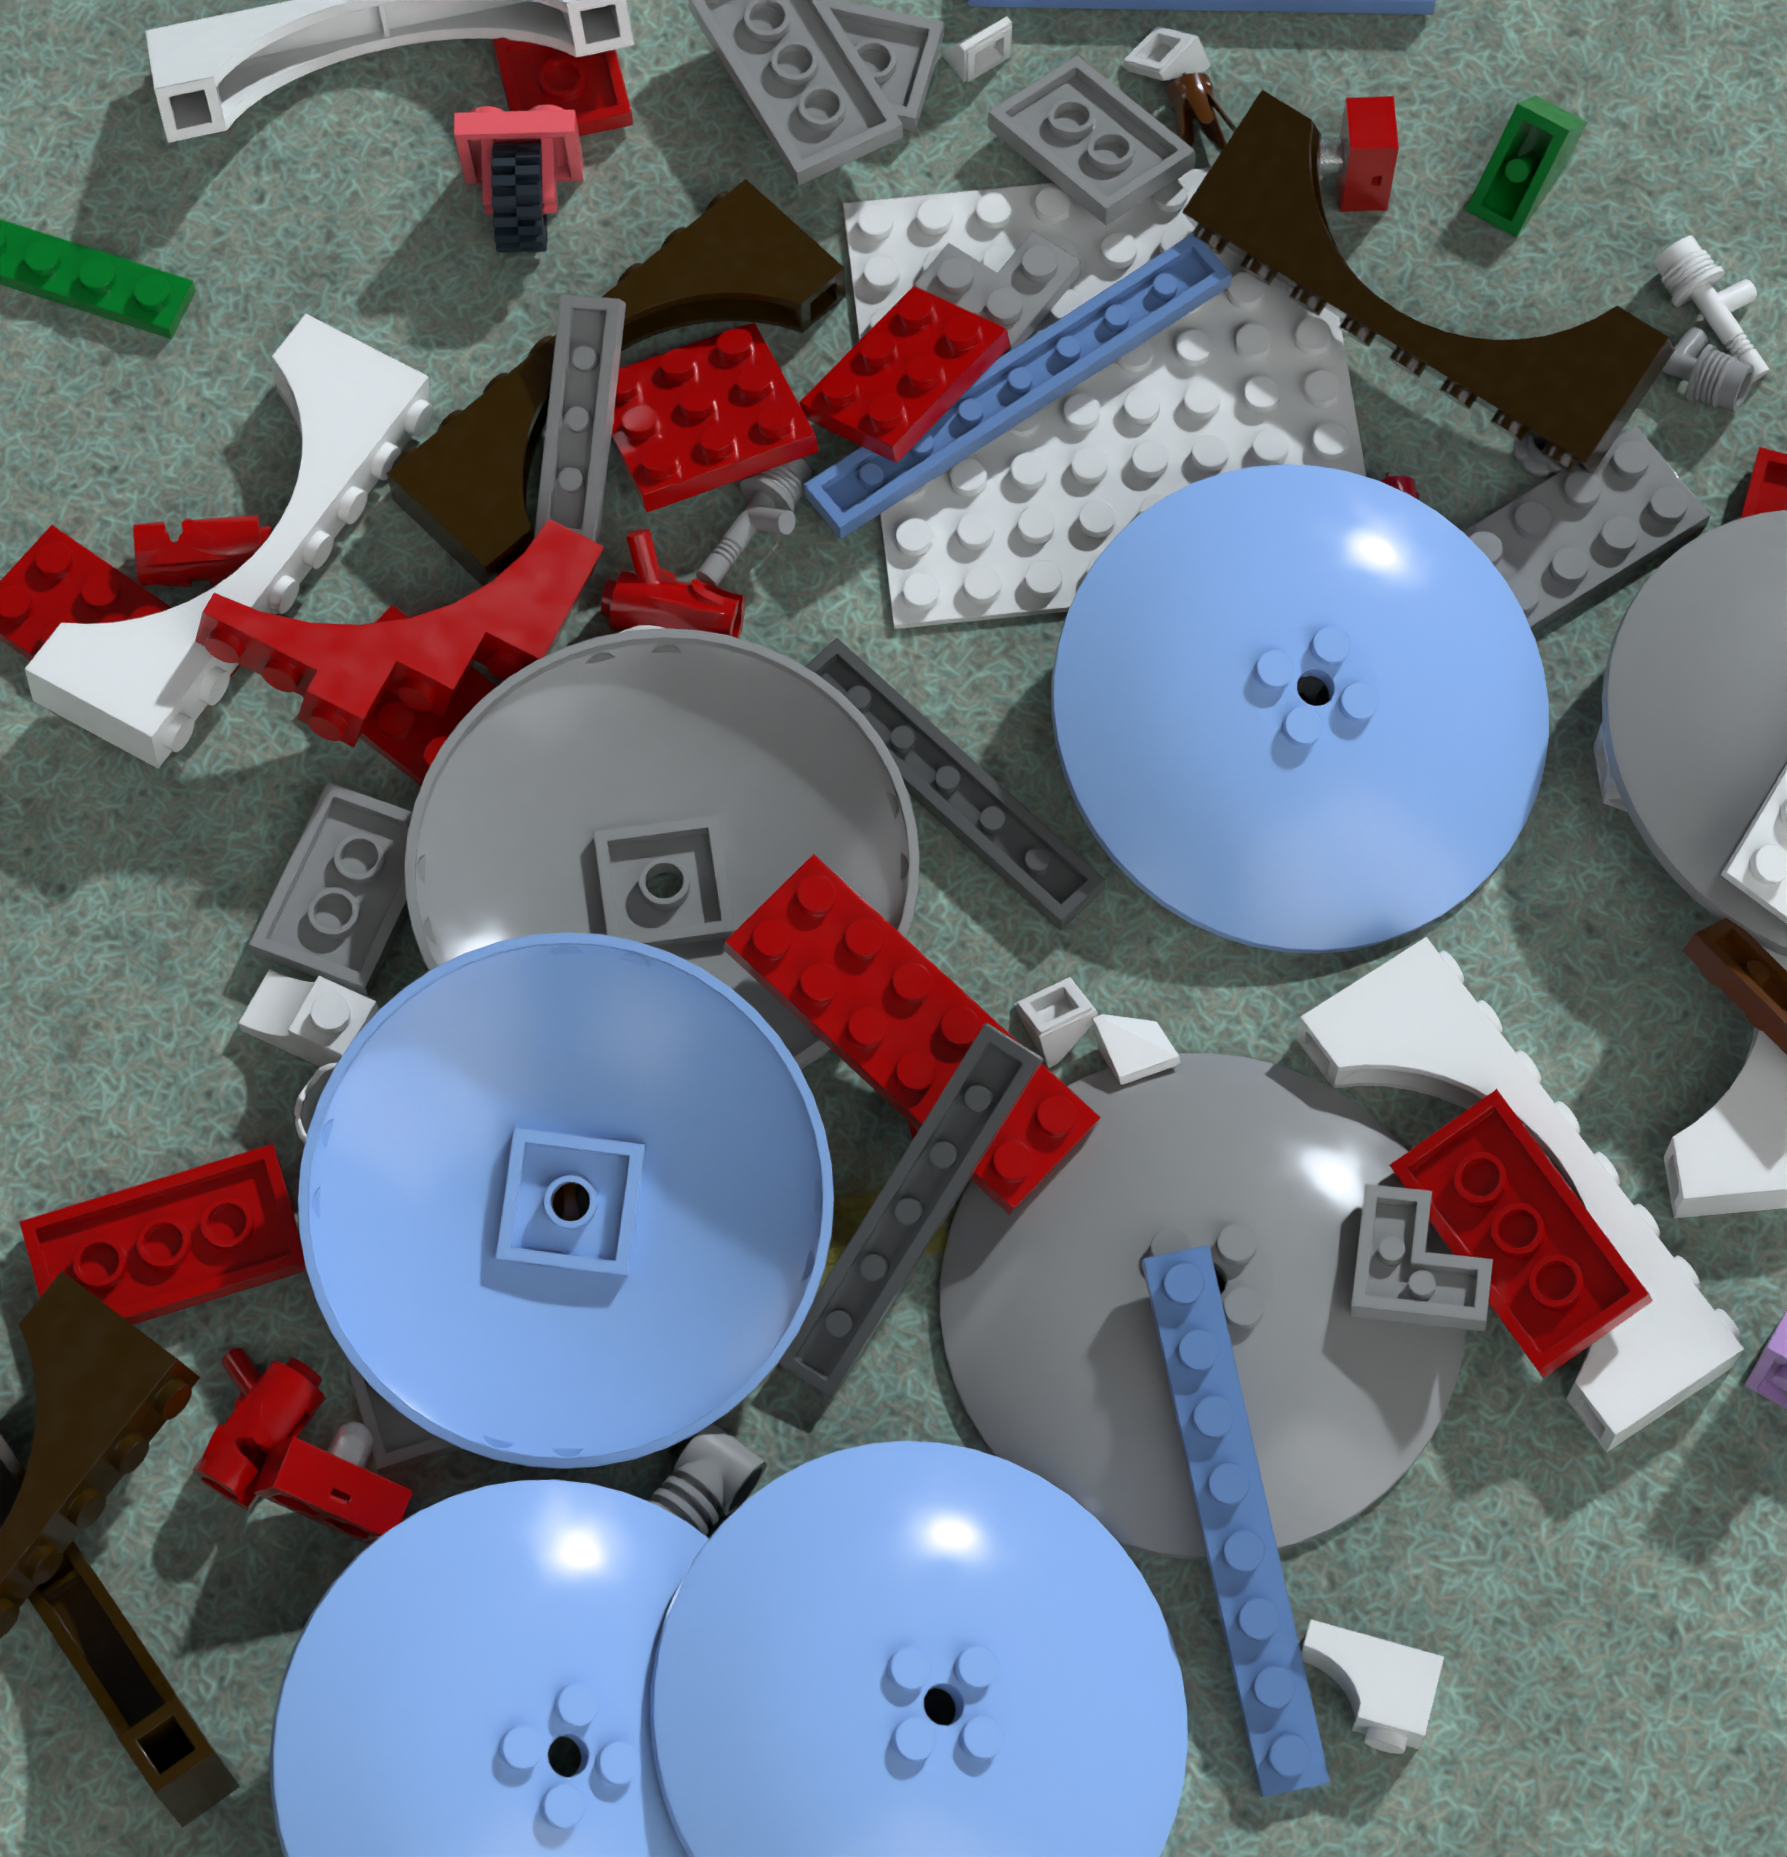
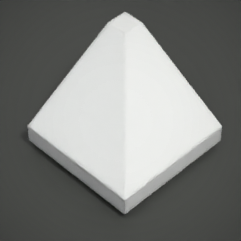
[942,16,1012,82]
[1121,26,1211,81]
[1014,977,1098,1068]
[1092,1014,1181,1085]

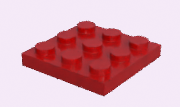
[611,322,819,513]

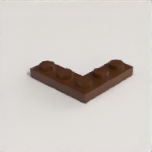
[1682,918,1787,1055]

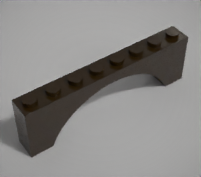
[1182,90,1675,474]
[387,179,846,586]
[0,1271,201,1638]
[0,1433,240,1828]

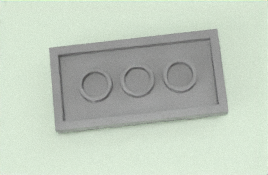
[688,0,903,186]
[1463,426,1711,633]

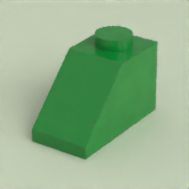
[1465,95,1588,238]

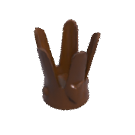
[1166,73,1237,150]

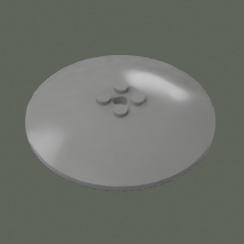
[1602,510,1787,957]
[404,628,920,1070]
[940,1053,1466,1560]

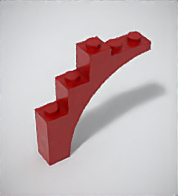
[195,519,604,748]

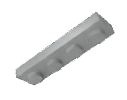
[534,295,626,544]

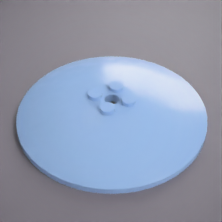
[1051,464,1549,954]
[298,932,834,1469]
[650,1441,1188,1857]
[269,1480,709,1857]

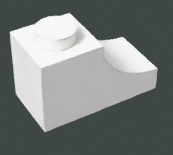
[238,969,379,1067]
[1301,1619,1444,1754]

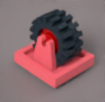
[454,105,583,253]

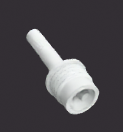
[1653,236,1770,383]

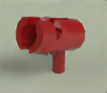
[133,515,273,588]
[601,529,745,638]
[193,1348,326,1510]

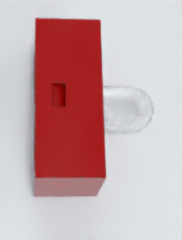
[1319,96,1399,212]
[253,1422,413,1545]

